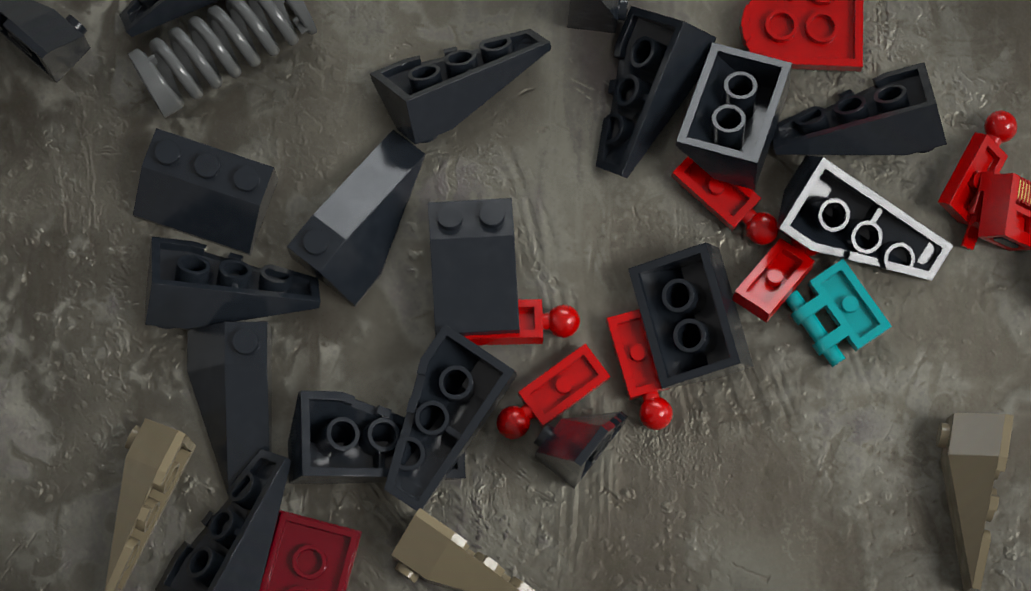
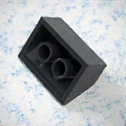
[676,42,792,190]
[133,128,278,256]
[628,242,754,389]

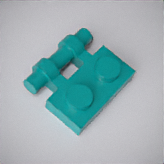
[785,258,892,368]

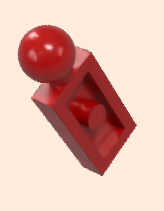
[938,110,1018,225]
[671,157,779,245]
[732,238,819,323]
[464,299,580,345]
[606,309,673,430]
[496,343,611,439]

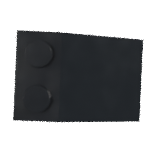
[428,198,520,337]

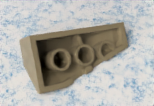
[936,413,1014,591]
[105,418,196,591]
[391,508,536,591]

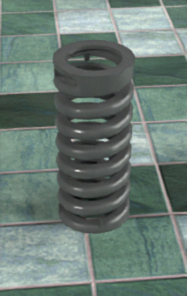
[127,0,317,118]

